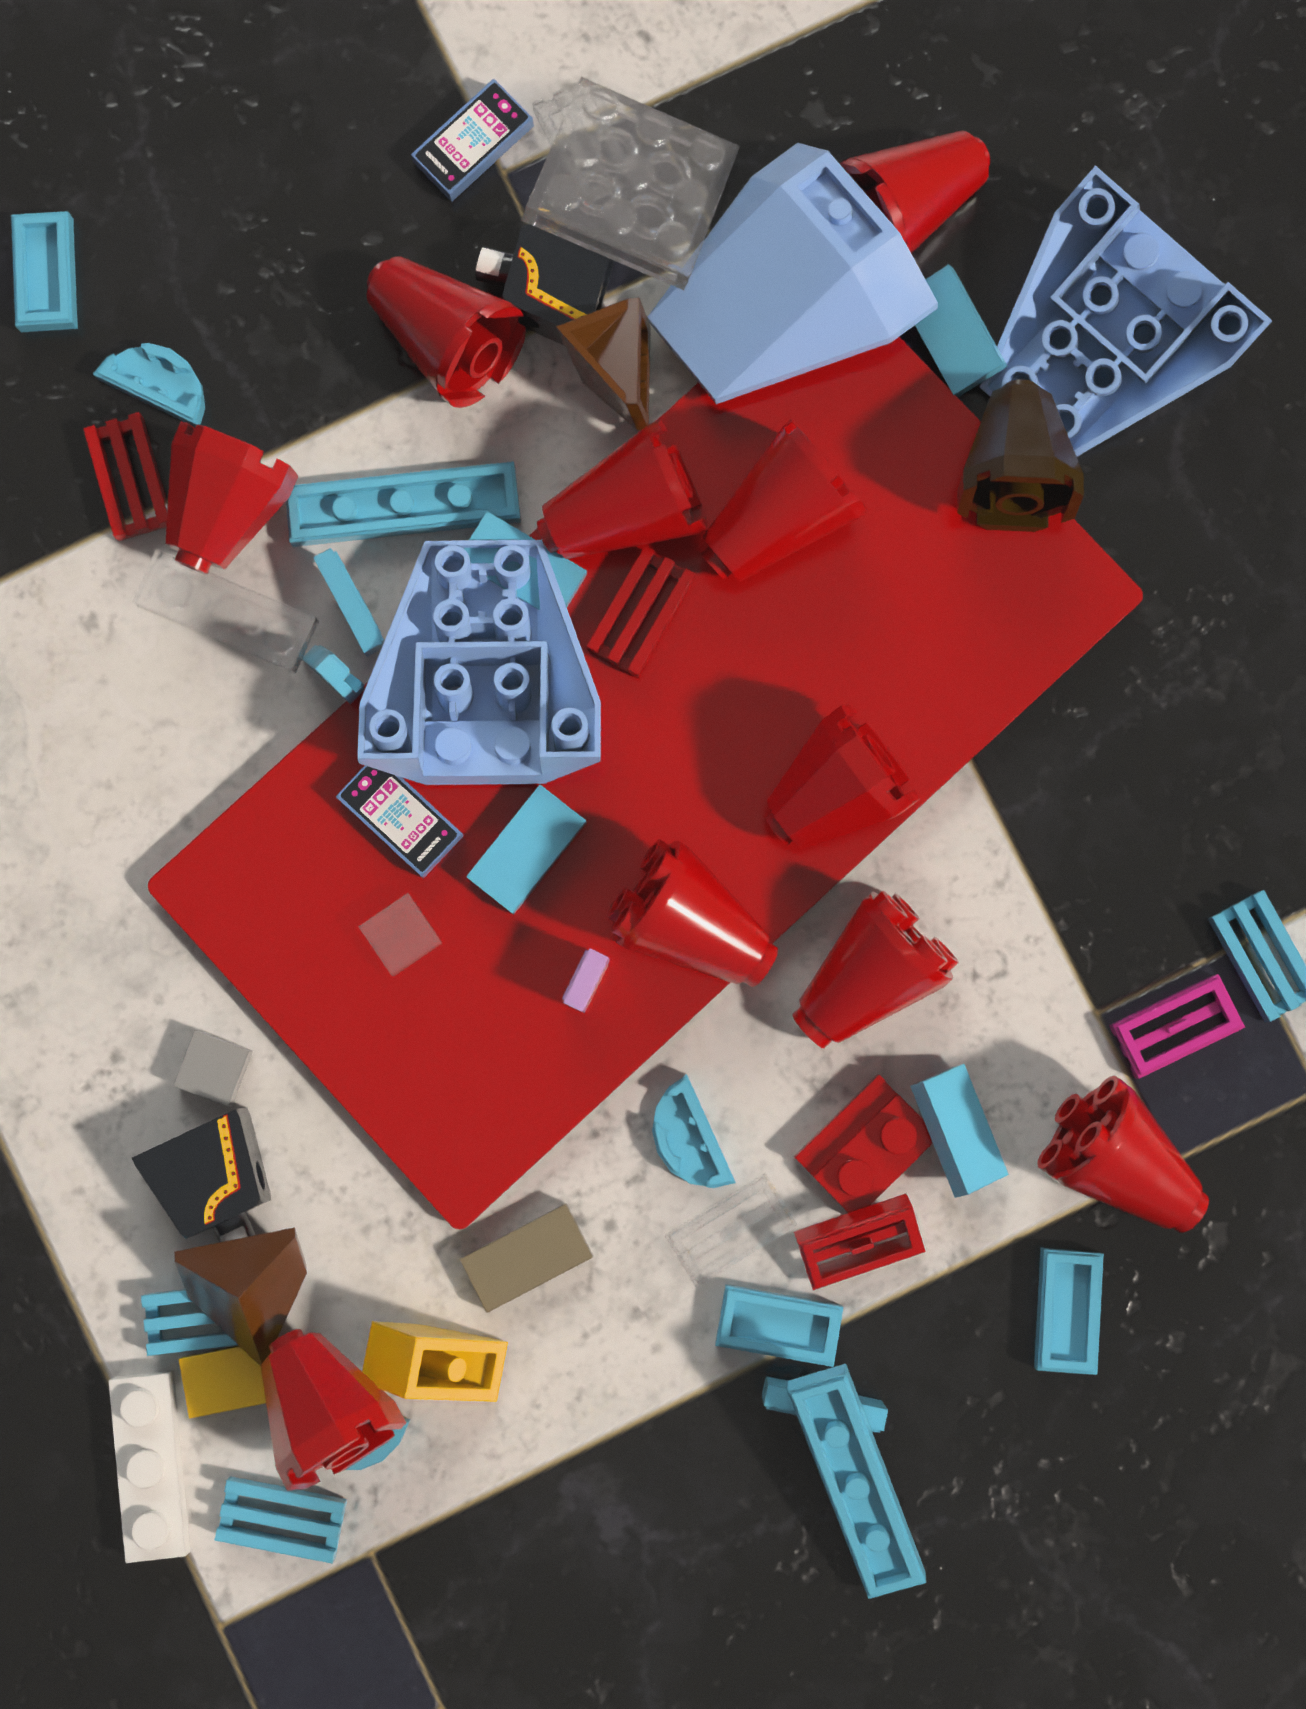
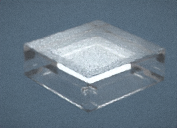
[359,893,443,976]

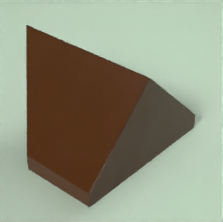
[556,297,651,431]
[174,1227,307,1366]

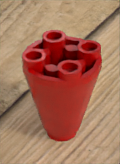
[607,839,778,987]
[792,891,959,1049]
[1037,1075,1209,1233]

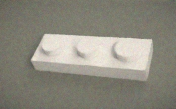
[109,1370,191,1563]

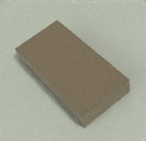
[460,1203,594,1313]

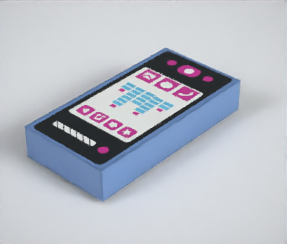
[411,79,534,202]
[336,766,464,878]

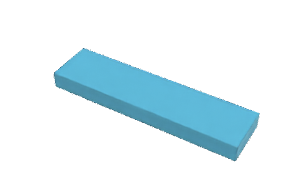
[286,461,521,547]
[787,1364,926,1599]

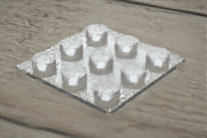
[521,77,740,290]

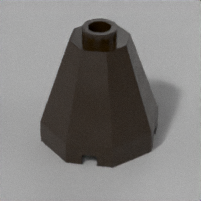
[957,379,1084,532]

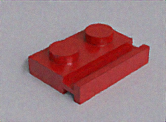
[793,1074,933,1213]

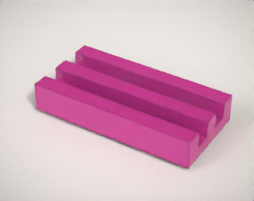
[1109,974,1245,1079]

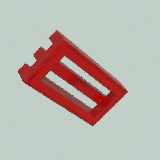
[83,412,168,541]
[587,545,696,678]
[794,1193,926,1290]

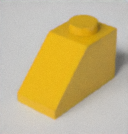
[362,1321,508,1402]

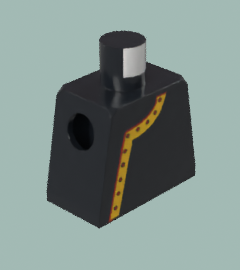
[475,224,617,346]
[132,1108,271,1242]

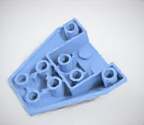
[647,143,938,404]
[980,166,1272,457]
[357,540,601,785]

